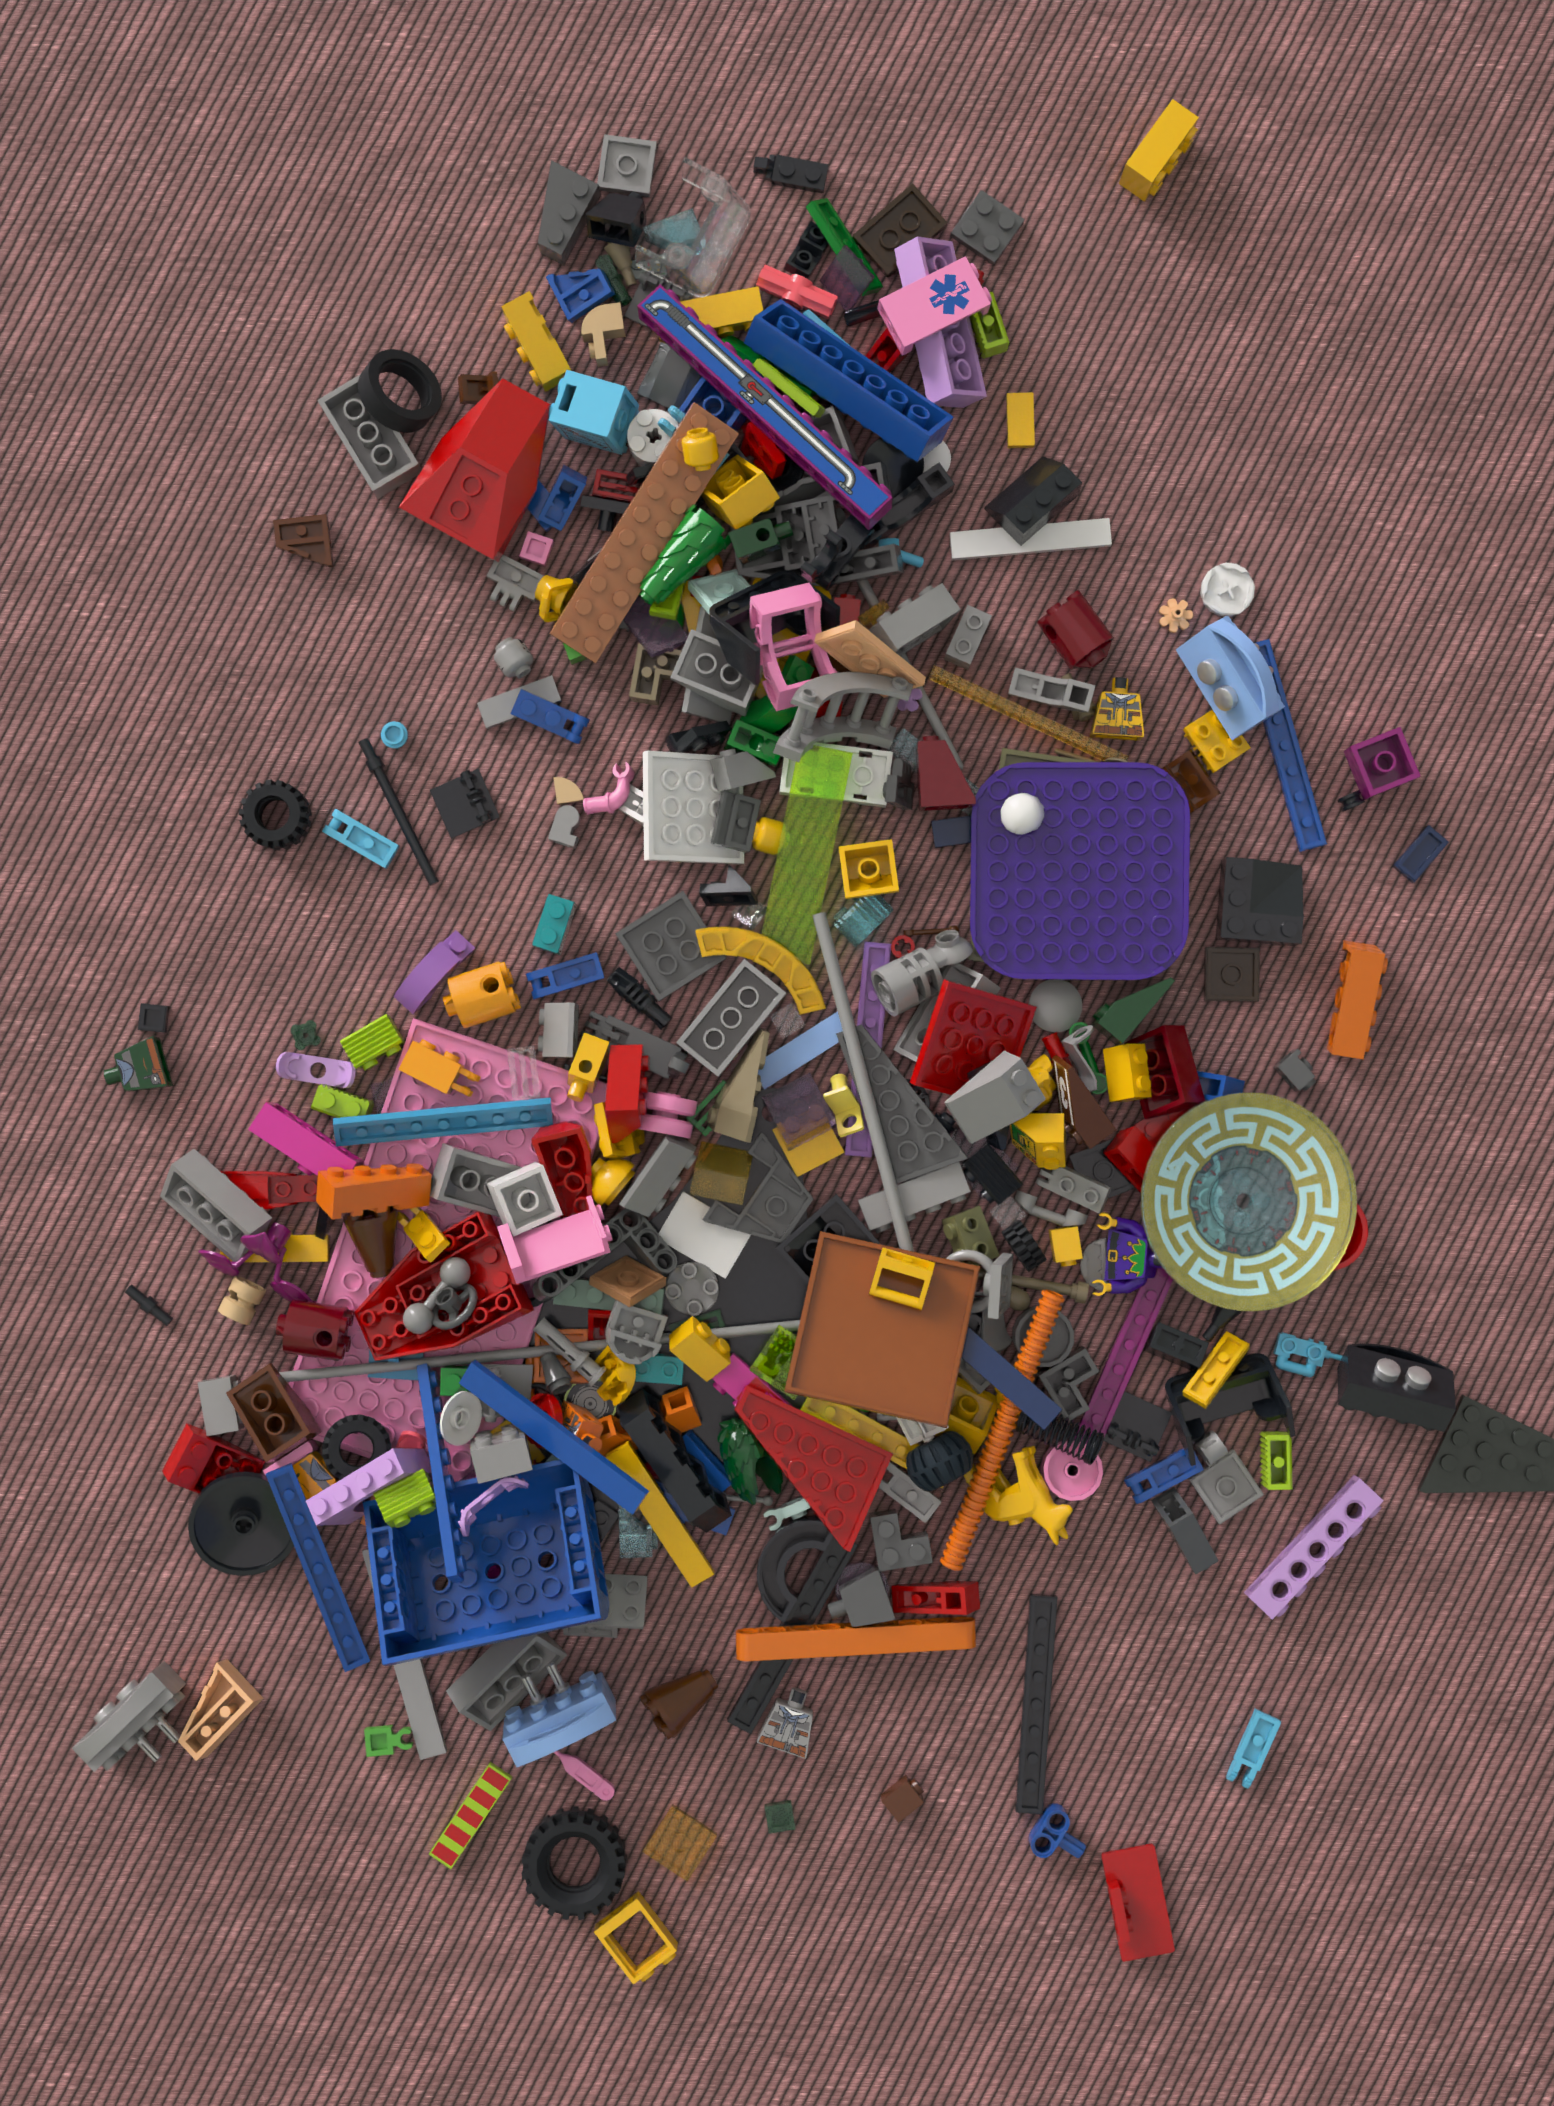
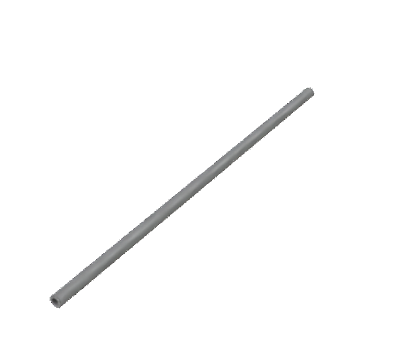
[812,912,914,1252]

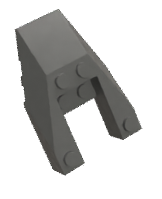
[730,462,904,586]

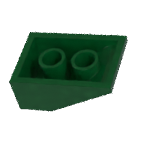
[1091,977,1175,1045]

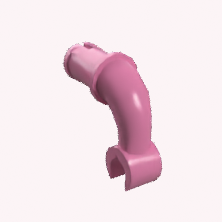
[583,762,635,815]

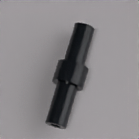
[125,1284,174,1327]

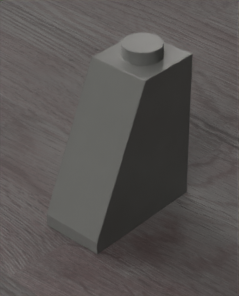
[1151,1487,1219,1575]

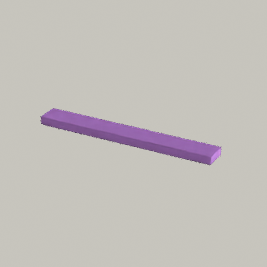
[845,942,891,1157]

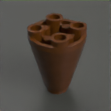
[343,1206,398,1278]
[639,1669,718,1740]

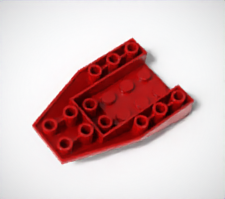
[399,378,551,562]
[354,1212,534,1361]

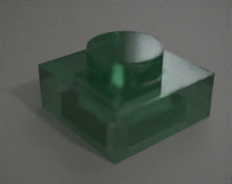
[764,1800,796,1834]

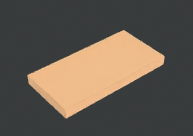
[814,620,926,698]

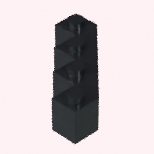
[618,1389,732,1533]

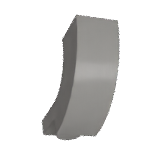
[1008,667,1096,712]

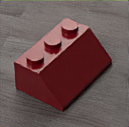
[1124,1025,1205,1119]

